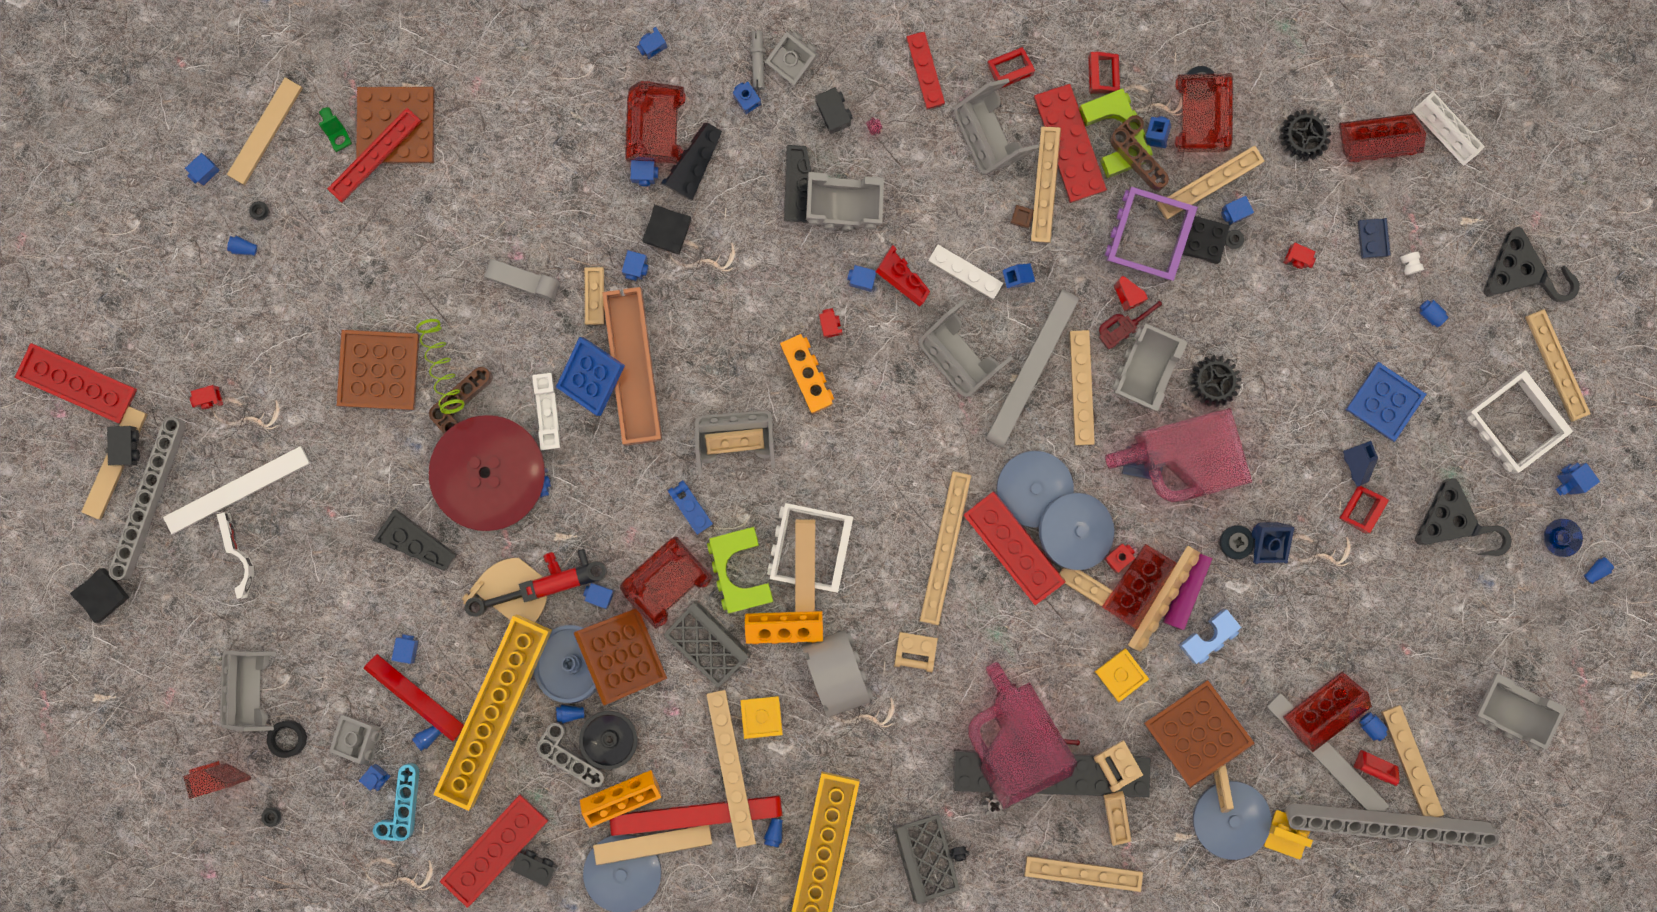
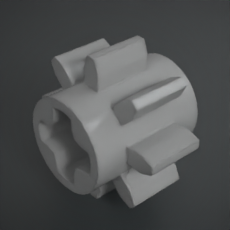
[982,793,1007,818]

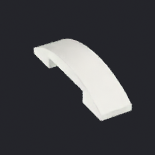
[532,373,560,451]

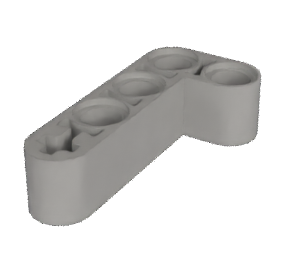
[484,259,560,301]
[536,722,606,787]

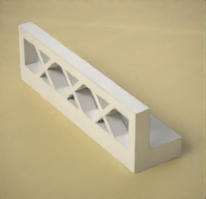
[1412,91,1485,166]

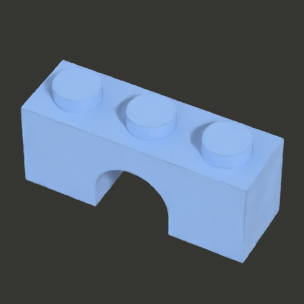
[1179,609,1242,664]

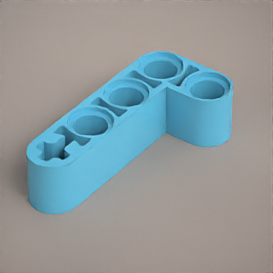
[373,763,420,841]

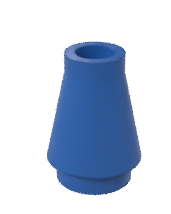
[227,236,257,256]
[1584,557,1614,584]
[556,705,584,724]
[412,726,442,751]
[763,818,783,848]

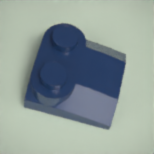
[1252,522,1295,564]

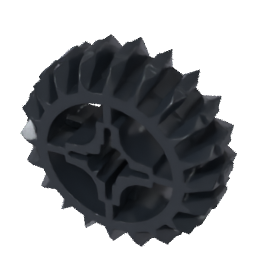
[1279,109,1331,161]
[1189,355,1242,407]

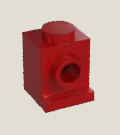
[1283,243,1316,269]
[819,308,843,339]
[190,385,223,409]
[1104,543,1135,573]

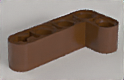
[1110,115,1169,191]
[429,367,493,434]

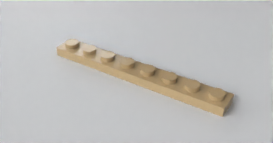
[706,690,756,848]

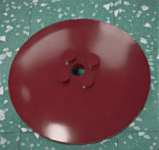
[428,415,545,531]

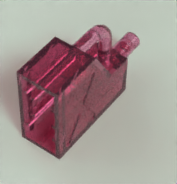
[1105,408,1252,502]
[968,662,1077,809]

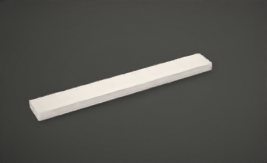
[163,446,311,534]

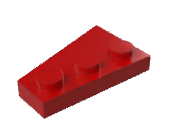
[875,245,930,307]

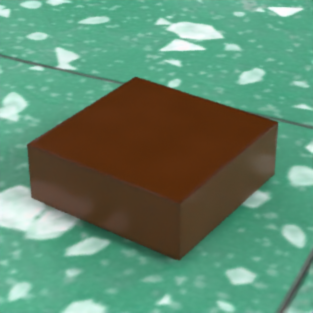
[1010,205,1034,229]

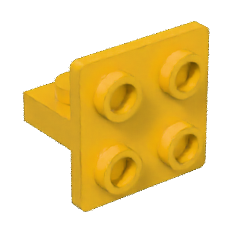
[1264,810,1313,859]

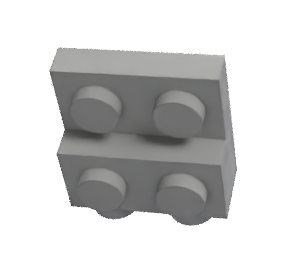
[765,31,820,86]
[329,715,381,764]

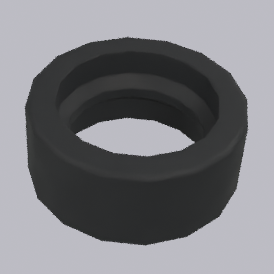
[267,720,307,758]

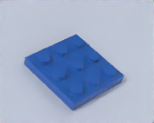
[556,337,625,416]
[1345,362,1426,442]

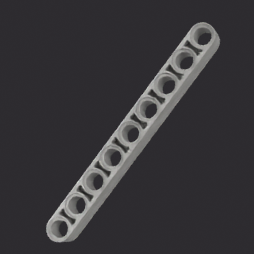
[986,289,1080,448]
[109,417,185,580]

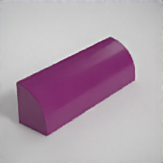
[1162,554,1213,630]

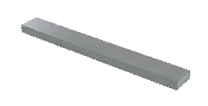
[1266,693,1389,812]

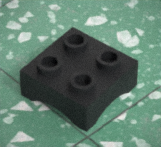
[642,204,692,255]
[1182,216,1230,264]
[70,568,130,623]

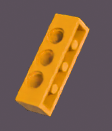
[780,334,834,414]
[745,611,823,644]
[580,770,661,828]

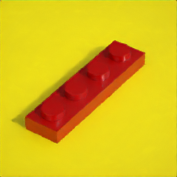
[906,31,945,110]

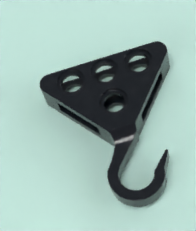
[1484,227,1580,303]
[1415,478,1512,556]

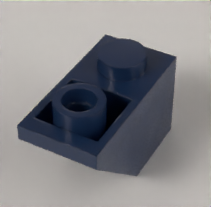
[1343,441,1378,487]

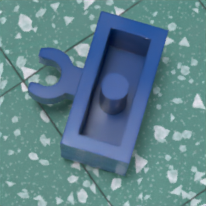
[1555,462,1600,496]

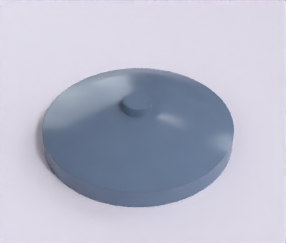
[997,451,1074,528]
[1039,493,1114,570]
[534,625,597,703]
[1193,781,1272,860]
[583,834,661,912]

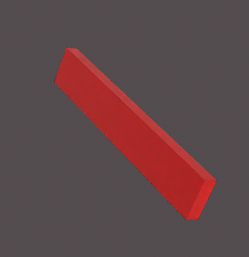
[327,108,422,203]
[363,654,464,742]

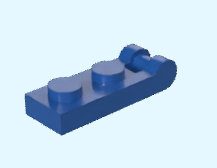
[667,480,713,535]

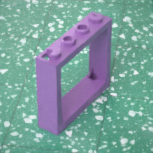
[1104,187,1198,281]

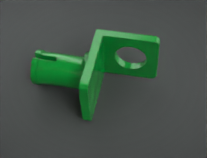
[319,107,352,152]

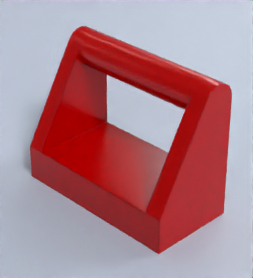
[987,47,1035,89]
[1088,52,1120,94]
[1114,276,1148,312]
[1339,486,1389,534]
[1353,750,1400,786]

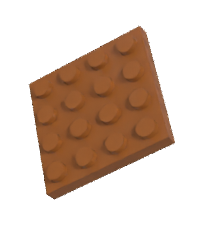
[356,87,434,163]
[336,330,419,410]
[574,607,667,706]
[1144,680,1255,788]

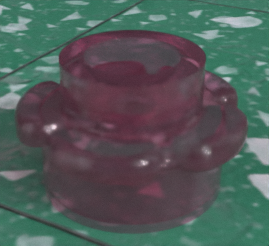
[866,117,882,135]

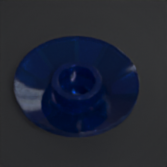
[1544,519,1583,557]

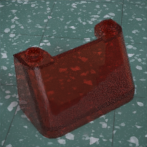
[1175,73,1233,152]
[625,81,686,164]
[620,537,713,629]

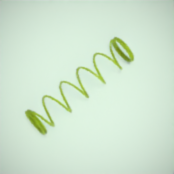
[416,319,465,414]

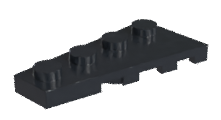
[661,122,722,200]
[784,145,811,223]
[372,509,457,571]

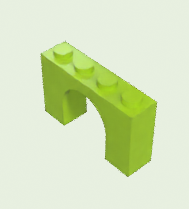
[1079,88,1153,179]
[707,527,774,613]

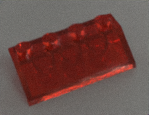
[1339,113,1426,162]
[1102,544,1177,631]
[1283,672,1372,752]
[183,761,251,799]

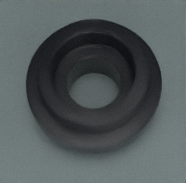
[249,201,269,221]
[1225,230,1244,249]
[261,807,282,827]
[950,846,970,862]

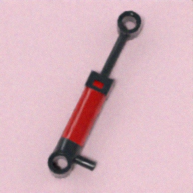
[465,549,607,617]

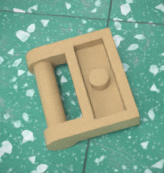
[894,632,938,673]
[1093,740,1143,792]

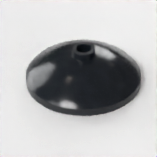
[579,711,638,770]

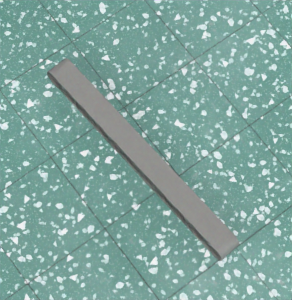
[1285,803,1499,848]

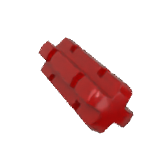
[544,552,561,574]

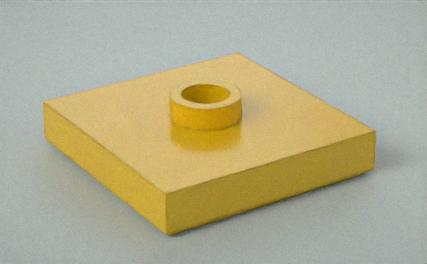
[1094,648,1149,703]
[740,696,783,739]

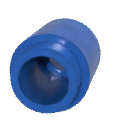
[1419,299,1448,328]
[1359,712,1388,741]

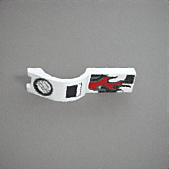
[217,512,254,599]

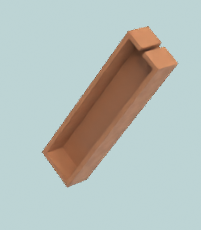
[602,287,663,446]

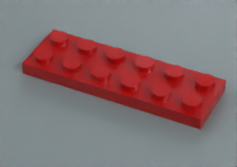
[1034,84,1107,203]
[14,343,137,424]
[964,491,1066,605]
[439,794,549,908]

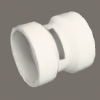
[1400,251,1424,275]

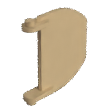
[462,558,547,622]

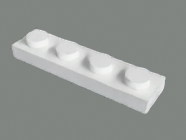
[928,245,1003,300]

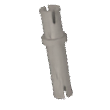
[750,31,765,90]

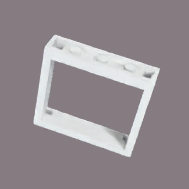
[1465,370,1573,474]
[767,503,853,593]

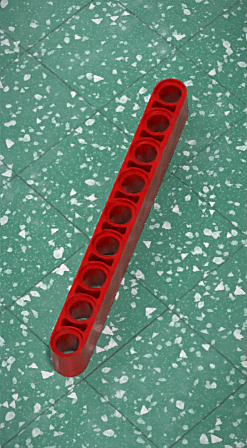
[609,796,783,836]

